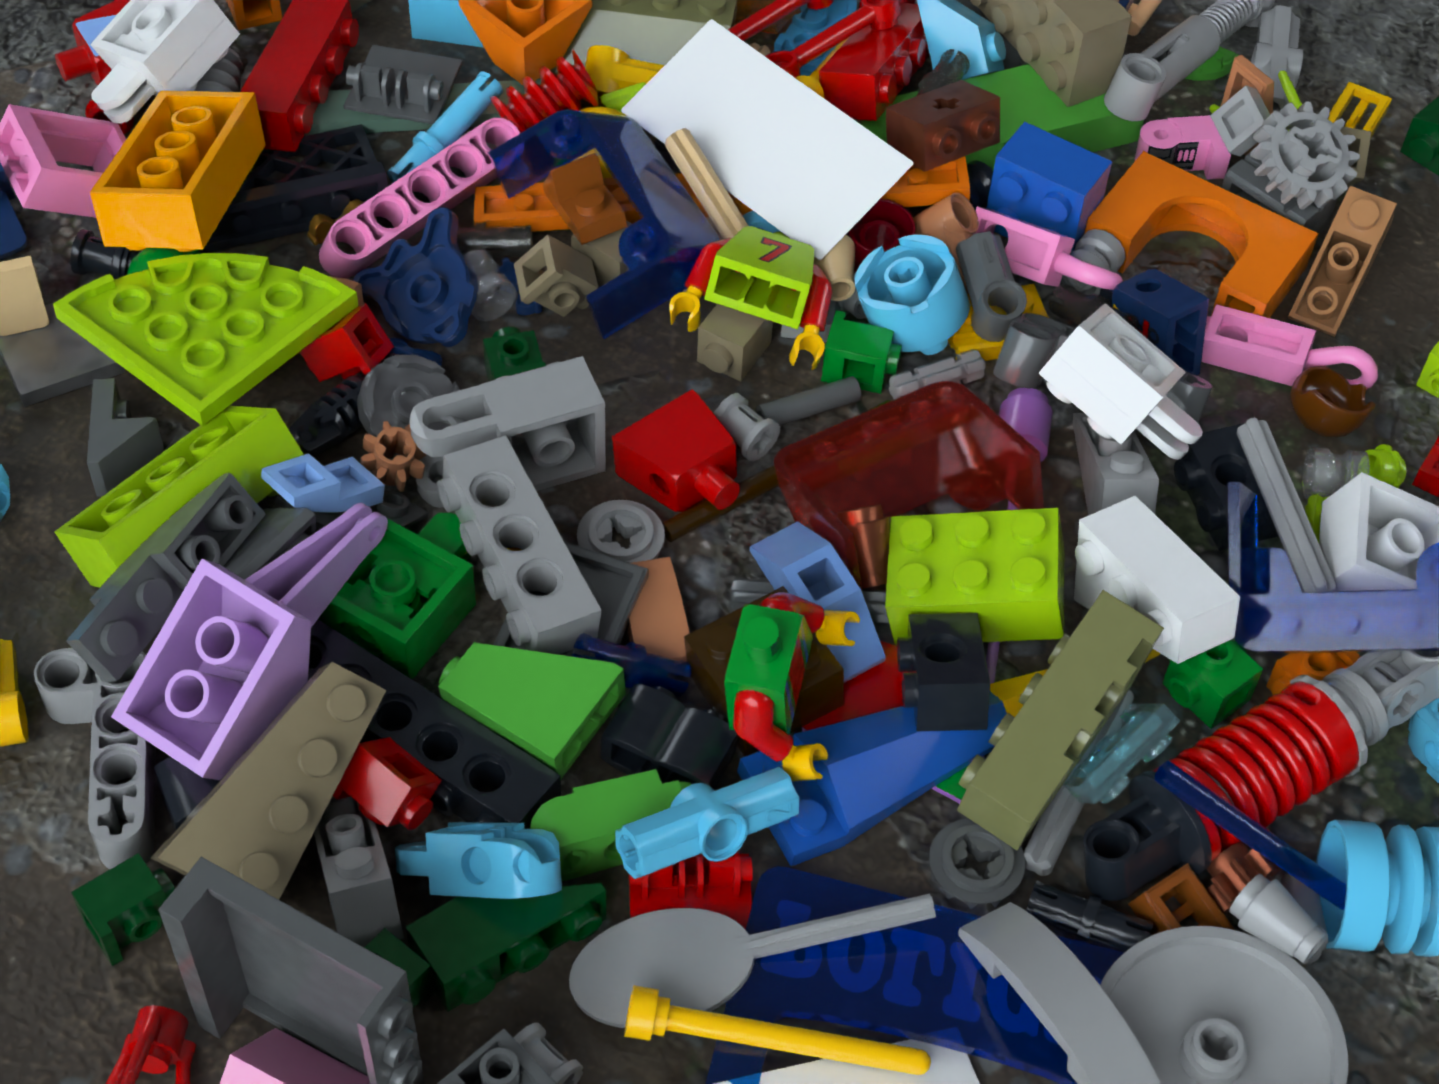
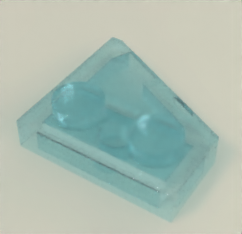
[1063,703,1180,804]

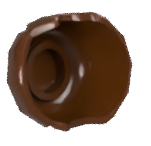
[1290,366,1376,437]

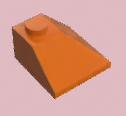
[458,0,592,85]

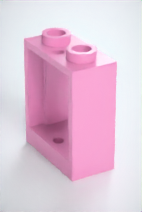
[0,104,126,218]

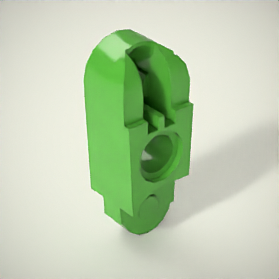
[530,769,691,881]

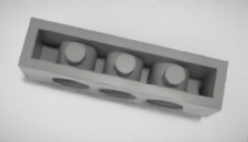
[437,435,602,655]

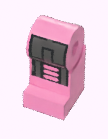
[1135,115,1231,180]

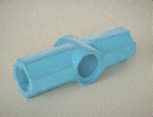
[615,767,799,879]

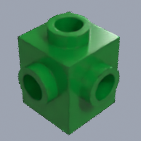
[1162,639,1263,729]

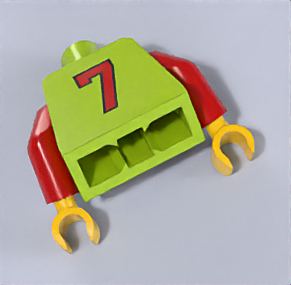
[669,226,833,370]

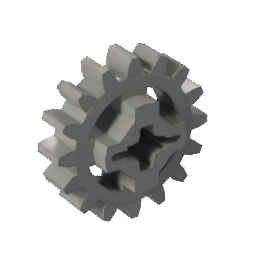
[1250,101,1360,210]

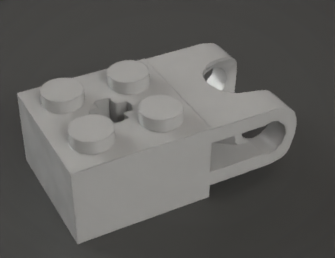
[409,356,606,508]

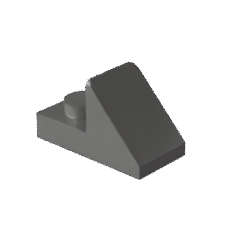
[87,378,164,497]

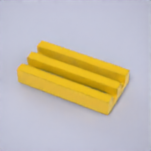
[1328,82,1392,140]

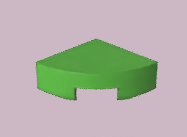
[1185,46,1239,81]

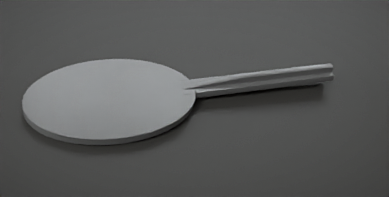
[569,894,936,1028]

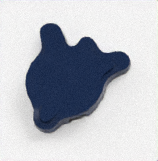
[353,207,478,347]

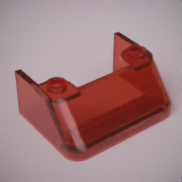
[774,381,1044,594]

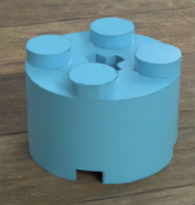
[854,235,971,355]

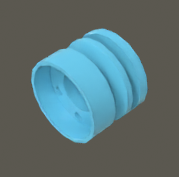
[1315,820,1439,957]

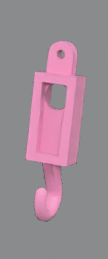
[974,206,1123,290]
[1201,304,1378,390]

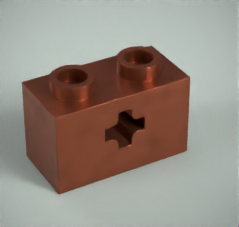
[886,80,1000,172]

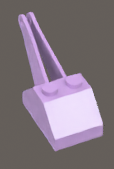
[111,503,388,780]

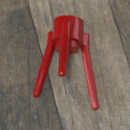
[105,1005,196,1084]

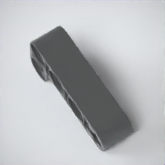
[993,313,1212,423]

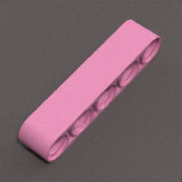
[319,118,522,278]

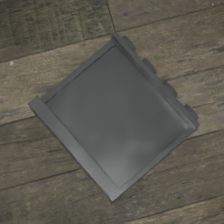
[159,856,425,1084]

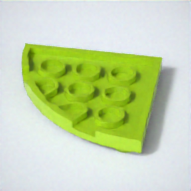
[53,253,358,426]

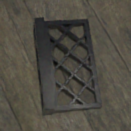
[198,124,388,253]

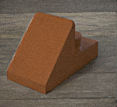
[543,153,628,245]

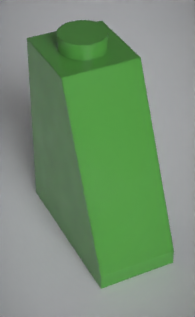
[438,642,626,779]

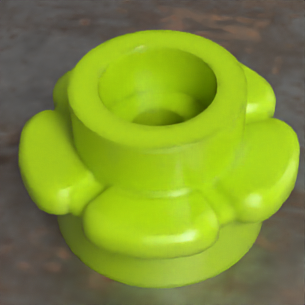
[1357,444,1406,488]

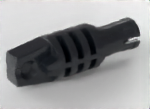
[288,353,397,457]

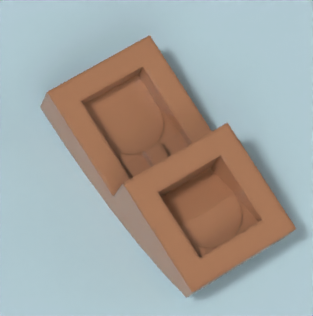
[628,557,690,672]

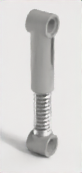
[1104,0,1276,121]

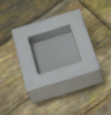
[1210,85,1270,157]

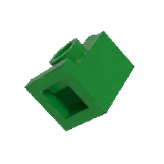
[821,310,902,394]

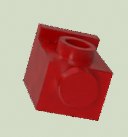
[300,303,394,382]
[333,737,442,831]

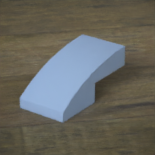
[261,453,385,513]

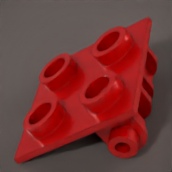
[629,851,756,966]

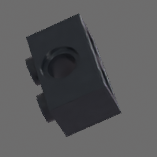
[1174,423,1278,551]
[897,613,990,731]

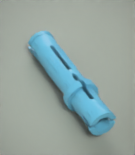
[387,71,503,183]

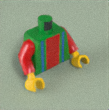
[724,592,860,781]

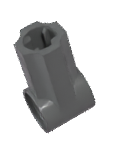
[956,231,1027,342]

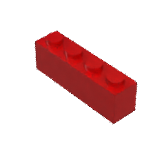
[240,0,359,152]
[819,3,930,121]

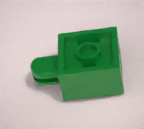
[318,513,476,679]

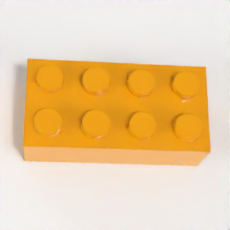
[90,91,266,252]

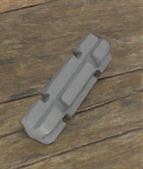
[888,349,986,402]

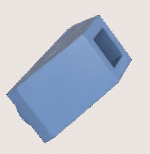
[749,521,886,683]

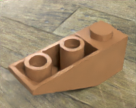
[1288,186,1397,337]

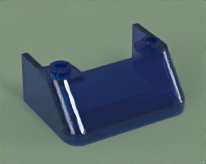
[488,110,720,339]
[1228,482,1439,653]

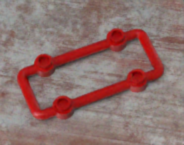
[728,0,908,78]

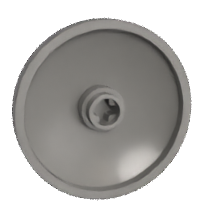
[1100,926,1348,1084]

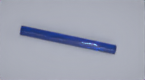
[1154,761,1347,910]

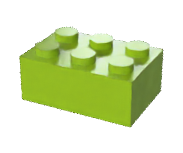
[885,508,1065,646]

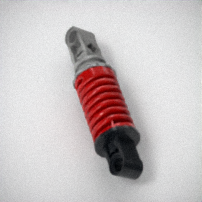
[1083,622,1439,901]

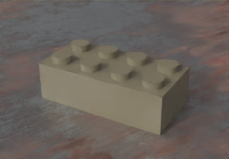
[970,0,1132,107]

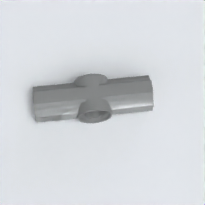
[1251,5,1303,112]

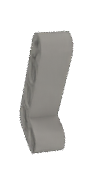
[34,648,156,869]

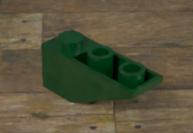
[405,883,606,1012]

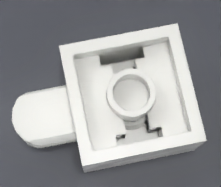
[90,0,240,124]
[1039,303,1203,460]

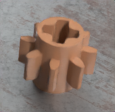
[360,421,426,492]

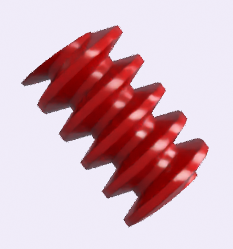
[490,50,600,147]

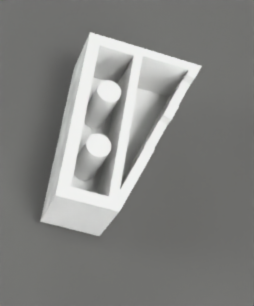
[1074,496,1240,664]

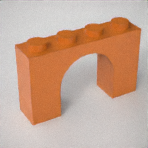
[1084,151,1319,318]

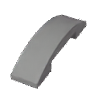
[959,902,1160,1084]

